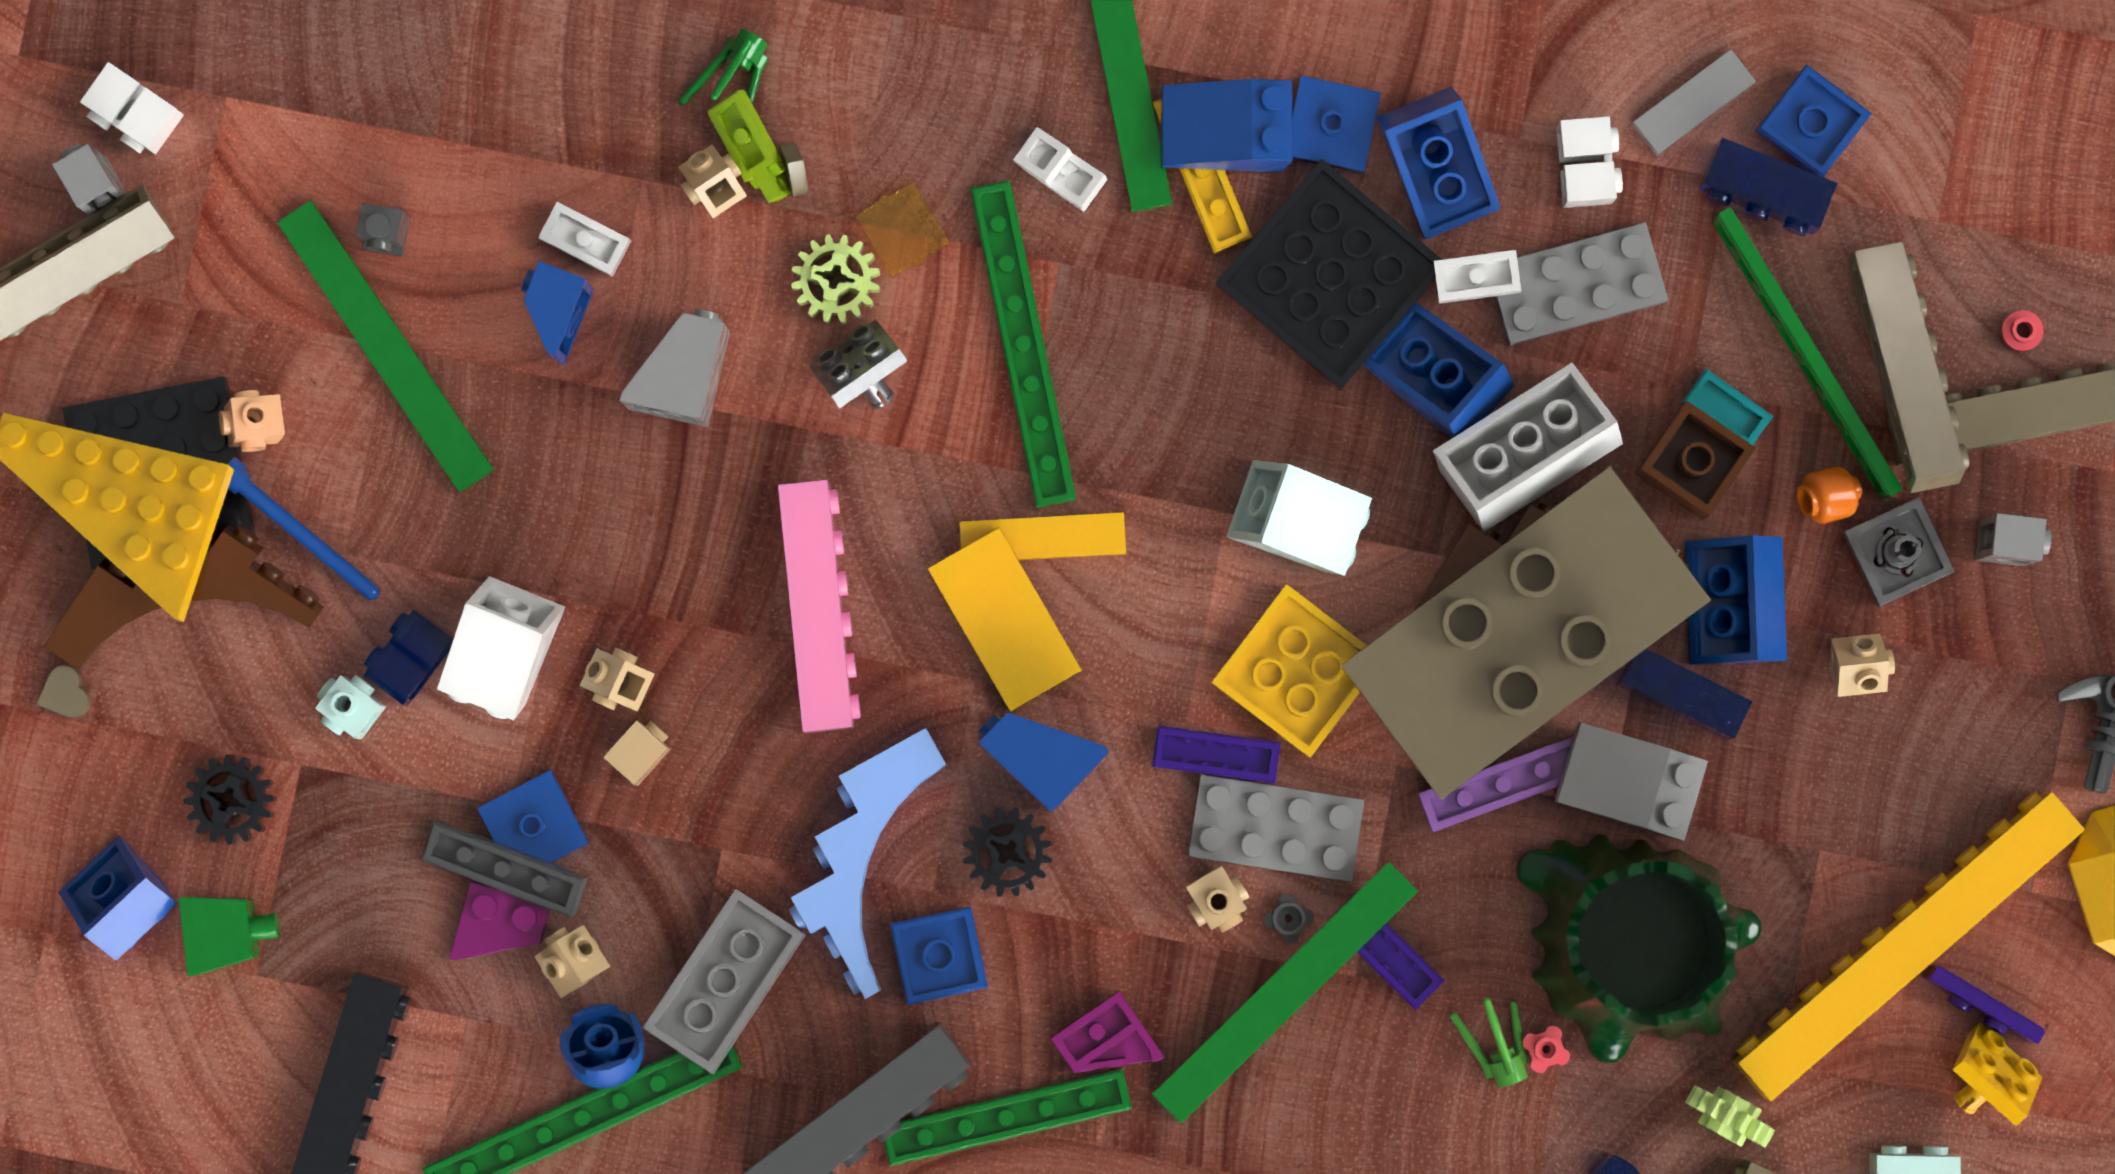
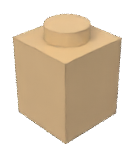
[603,720,671,786]

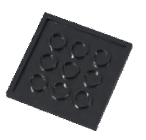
[1215,159,1442,391]
[62,377,256,570]

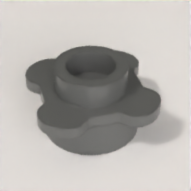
[1264,894,1313,943]

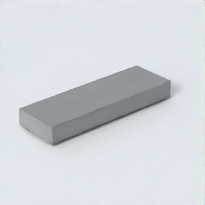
[1632,49,1756,157]

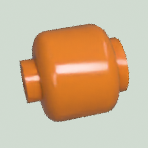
[1797,466,1862,524]

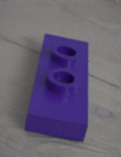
[1152,726,1281,784]
[1327,892,1445,1010]
[1922,965,2045,1044]

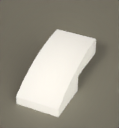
[1013,127,1108,212]

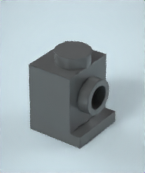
[356,203,410,257]

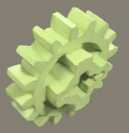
[791,234,880,325]
[1685,1085,1775,1148]

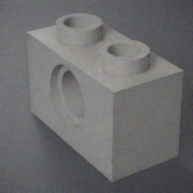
[52,144,127,215]
[1975,513,2052,566]

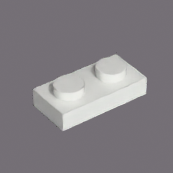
[538,202,631,277]
[1434,250,1521,304]

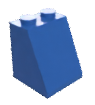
[978,712,1109,813]

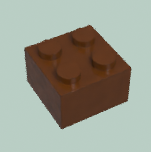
[1634,401,1756,520]

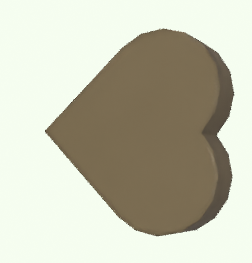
[779,142,808,197]
[37,665,91,718]

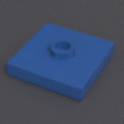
[1755,64,1872,180]
[1292,76,1381,174]
[477,770,589,863]
[890,906,988,1005]

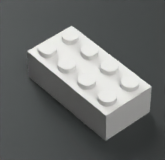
[1433,363,1623,532]

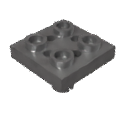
[809,319,907,409]
[1842,497,1955,607]

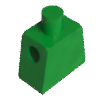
[178,897,281,977]

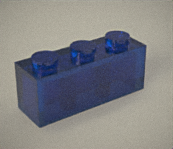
[1698,138,1838,236]
[1616,648,1753,740]

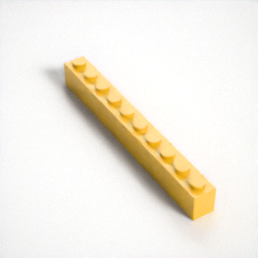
[1732,791,2085,1102]

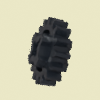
[184,755,277,845]
[963,808,1052,897]

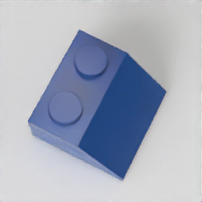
[521,261,594,365]
[58,835,177,960]

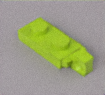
[707,89,791,203]

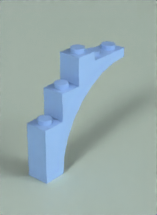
[789,728,947,999]

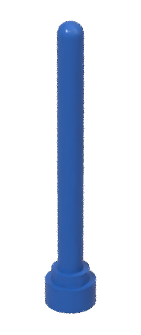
[227,457,380,600]

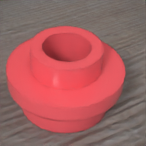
[2001,310,2044,352]

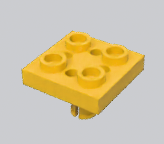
[1953,1022,2043,1126]

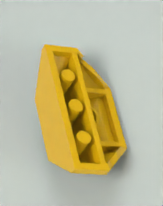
[2067,805,2115,956]

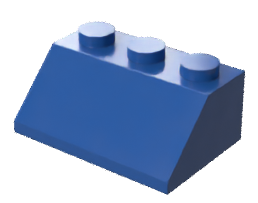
[1685,535,1787,665]

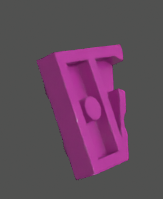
[449,882,551,960]
[1050,990,1164,1073]

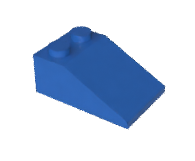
[1161,79,1292,173]
[1376,86,1501,240]
[1363,302,1514,439]

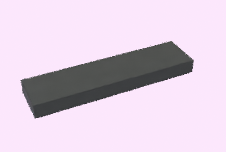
[421,820,588,917]

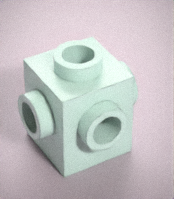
[315,674,386,740]

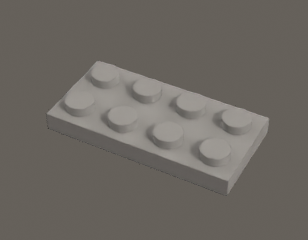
[1495,222,1669,346]
[1188,774,1364,882]
[643,889,806,1075]

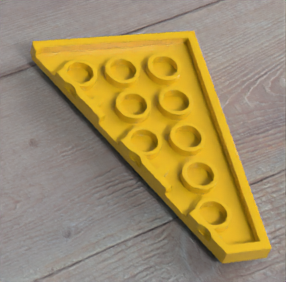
[0,413,234,622]

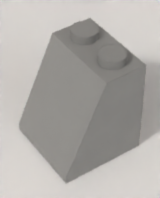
[620,309,730,427]

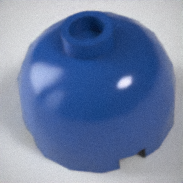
[560,1004,644,1089]

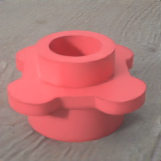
[1522,1026,1570,1073]

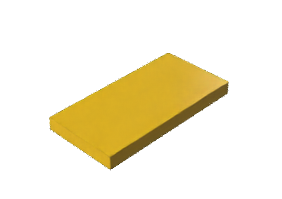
[928,527,1082,712]

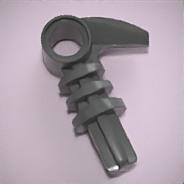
[2055,675,2115,794]

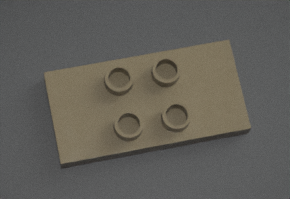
[1341,467,1711,800]

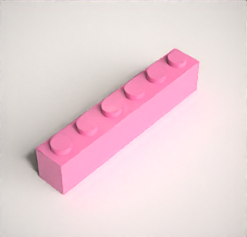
[778,480,861,733]

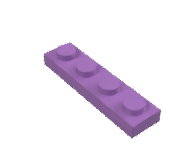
[1418,736,1574,832]

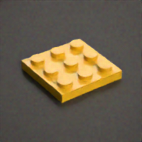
[1211,584,1367,758]

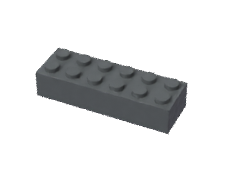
[742,1022,971,1174]

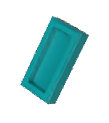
[1681,369,1773,445]

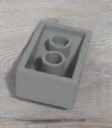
[1554,722,1708,841]

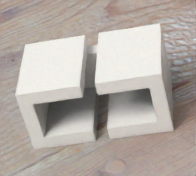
[80,62,184,155]
[1556,116,1623,208]

